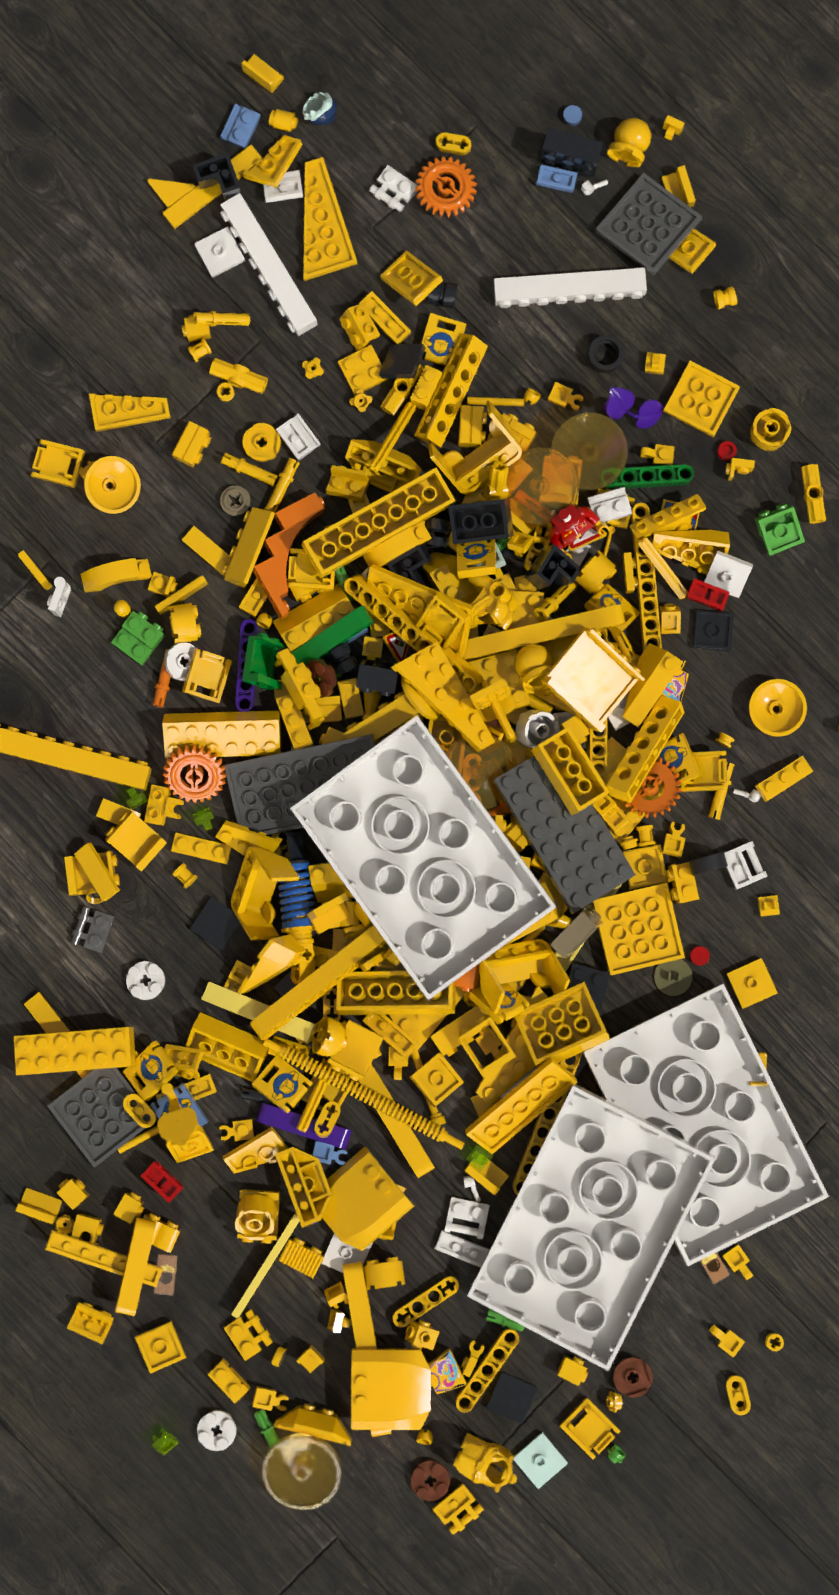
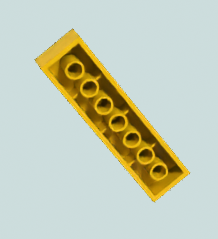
[302,468,455,578]

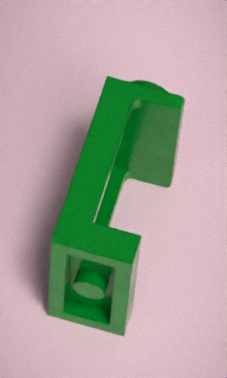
[242,633,286,690]

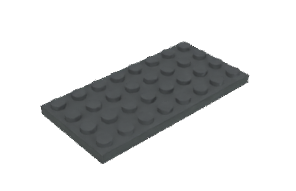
[224,734,376,835]
[492,756,635,914]

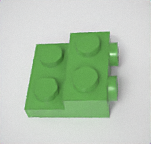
[754,503,805,556]
[111,611,165,666]

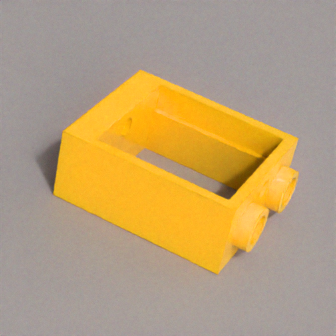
[458,1016,516,1078]

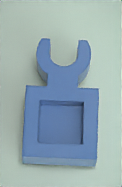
[313,1141,347,1165]

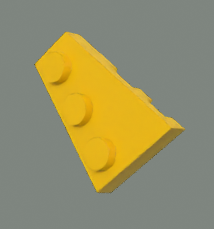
[243,135,302,188]
[215,820,283,856]
[223,1127,289,1173]

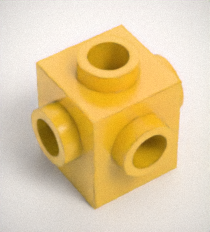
[405,1320,439,1350]

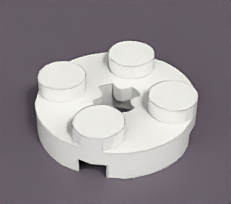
[165,643,201,681]
[126,961,166,1000]
[197,1410,237,1451]

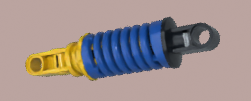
[277,831,316,984]

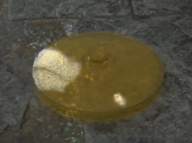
[551,413,628,490]
[506,447,579,525]
[446,734,517,809]
[262,1434,342,1510]

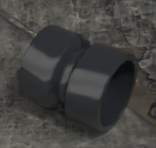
[427,282,458,308]
[423,518,450,550]
[326,643,360,678]

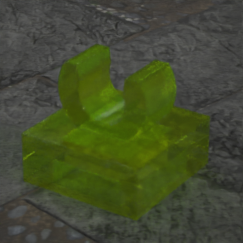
[126,787,148,810]
[193,807,214,831]
[466,1144,493,1171]
[152,1428,179,1455]

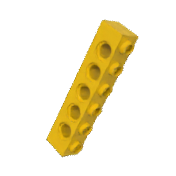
[415,333,488,448]
[606,695,685,803]

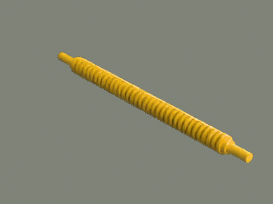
[263,1039,465,1149]

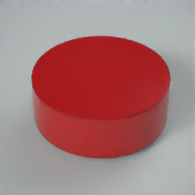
[717,441,737,461]
[690,946,710,966]

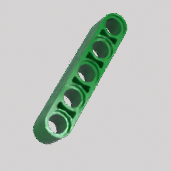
[600,465,694,490]
[292,605,374,666]

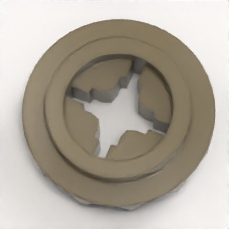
[220,486,251,516]

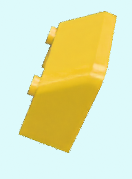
[428,400,522,494]
[231,847,299,940]
[479,939,570,1014]

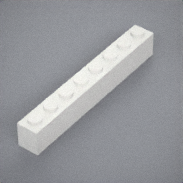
[220,193,317,336]
[494,268,647,308]

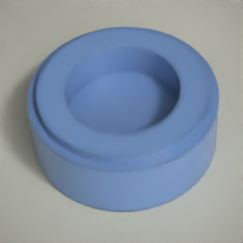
[563,105,582,126]

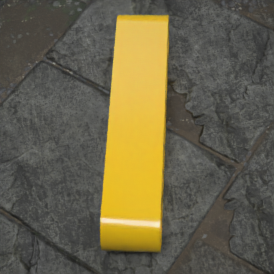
[115,1218,156,1316]
[456,1327,519,1412]

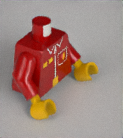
[548,504,609,559]

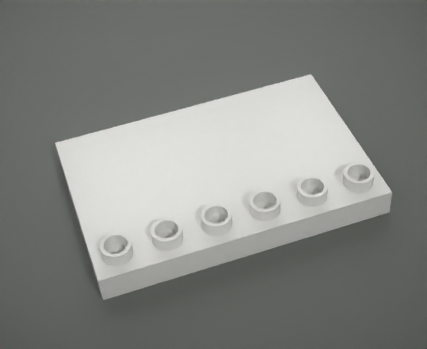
[290,716,557,1000]
[583,984,829,1266]
[467,1084,715,1371]

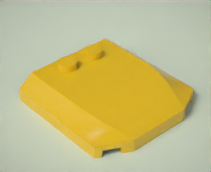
[322,1147,414,1251]
[351,1349,431,1430]

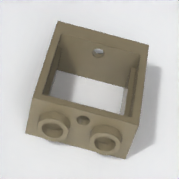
[550,909,603,958]

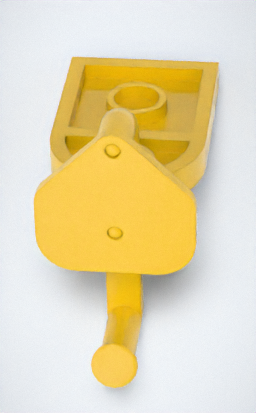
[470,678,517,743]
[158,1083,214,1163]

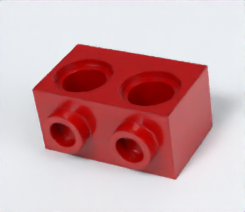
[686,578,730,612]
[141,1160,185,1203]

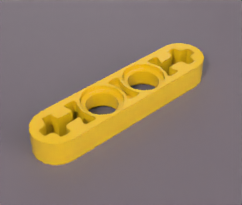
[393,1276,459,1327]

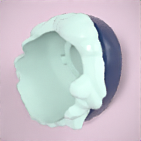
[303,92,337,125]

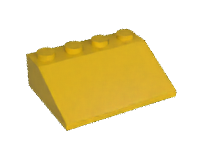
[514,982,610,1068]

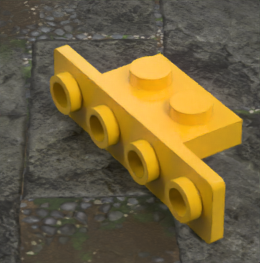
[630,494,706,541]

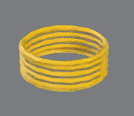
[86,887,103,904]

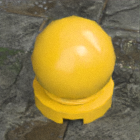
[607,117,651,167]
[514,644,553,694]

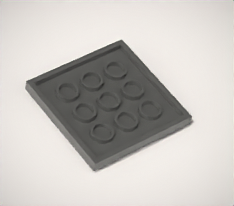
[596,173,702,275]
[47,1068,150,1168]

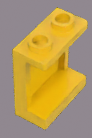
[64,851,120,896]

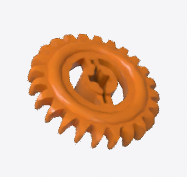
[415,156,477,218]
[163,744,226,803]
[621,758,682,818]

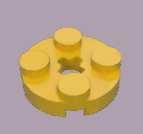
[243,423,281,462]

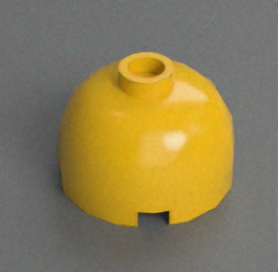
[312,1017,347,1057]

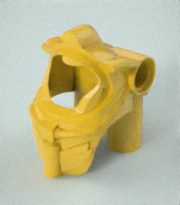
[468,575,518,630]
[453,1433,517,1492]

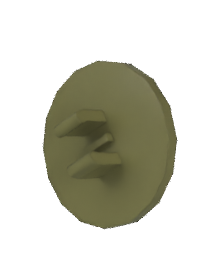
[654,959,693,996]

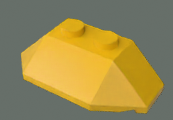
[345,439,422,493]
[421,552,480,604]
[275,1147,333,1228]
[274,1403,352,1446]

